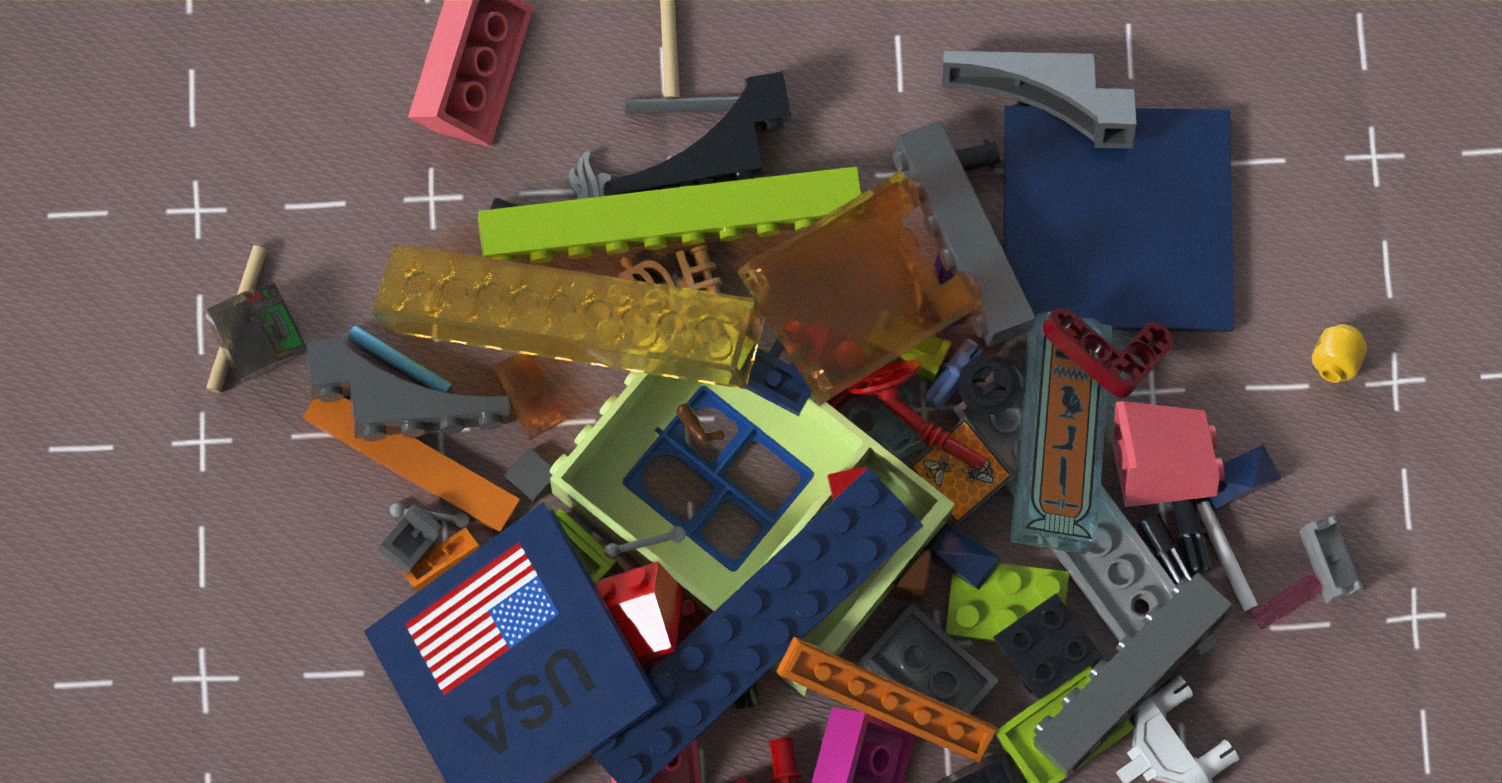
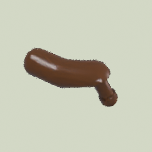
[676,403,725,445]

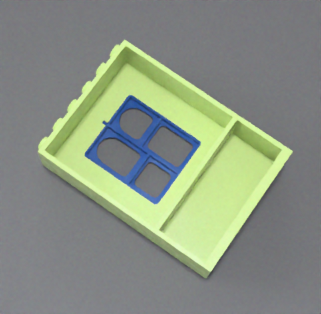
[549,301,955,697]

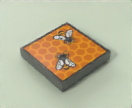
[908,416,1017,525]

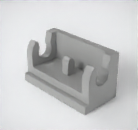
[1299,515,1364,604]

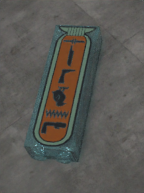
[1010,312,1112,554]

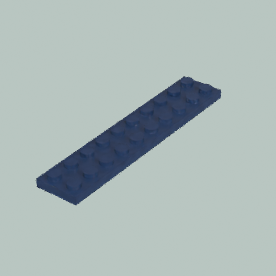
[591,468,924,783]

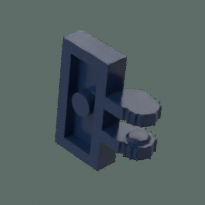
[730,330,818,416]

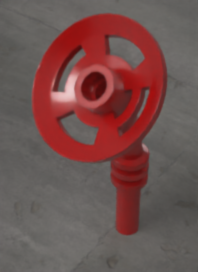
[846,360,987,472]

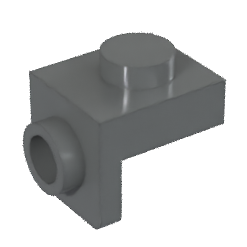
[378,504,443,574]

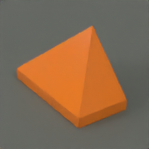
[401,527,480,593]

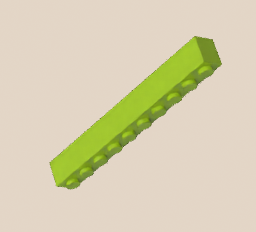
[478,166,864,268]

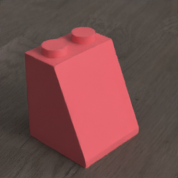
[1111,401,1225,507]

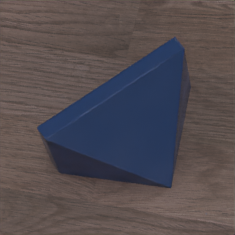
[1205,445,1281,511]
[922,523,1002,591]

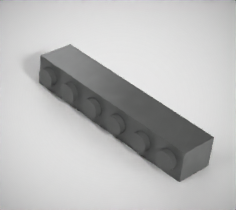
[892,121,1036,347]
[1033,572,1232,779]

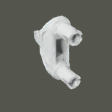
[1116,675,1239,783]

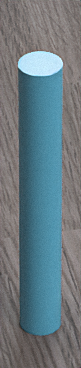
[348,326,453,393]

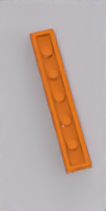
[302,397,521,533]
[776,636,997,763]

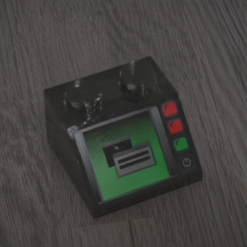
[205,283,306,385]

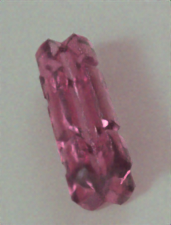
[1251,574,1322,629]

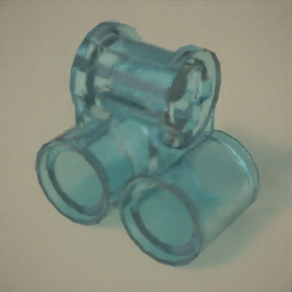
[847,385,926,462]

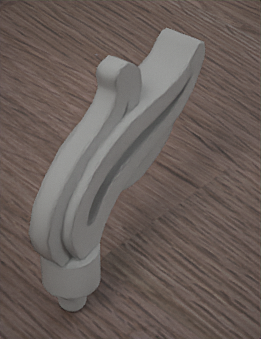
[569,151,612,199]

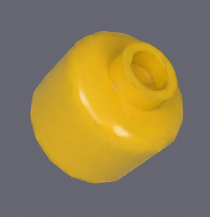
[1312,324,1368,383]

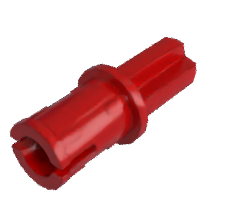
[768,737,801,783]

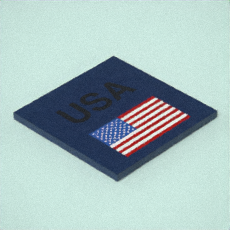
[364,502,663,783]

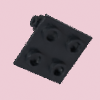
[993,593,1102,700]

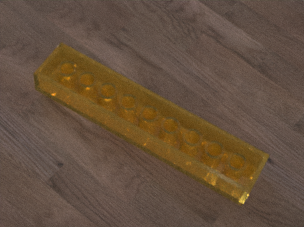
[372,244,765,389]

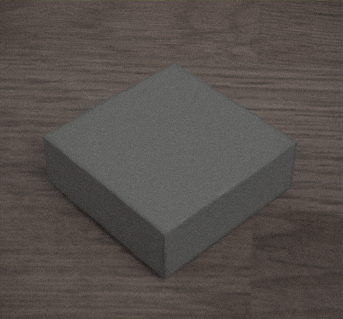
[504,448,552,503]

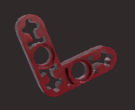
[1043,308,1174,398]

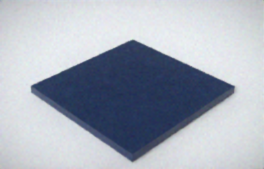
[1004,106,1234,332]

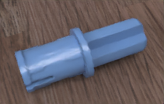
[923,338,985,410]

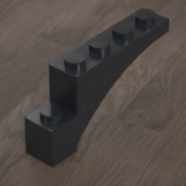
[610,71,791,195]

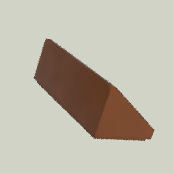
[892,551,932,602]

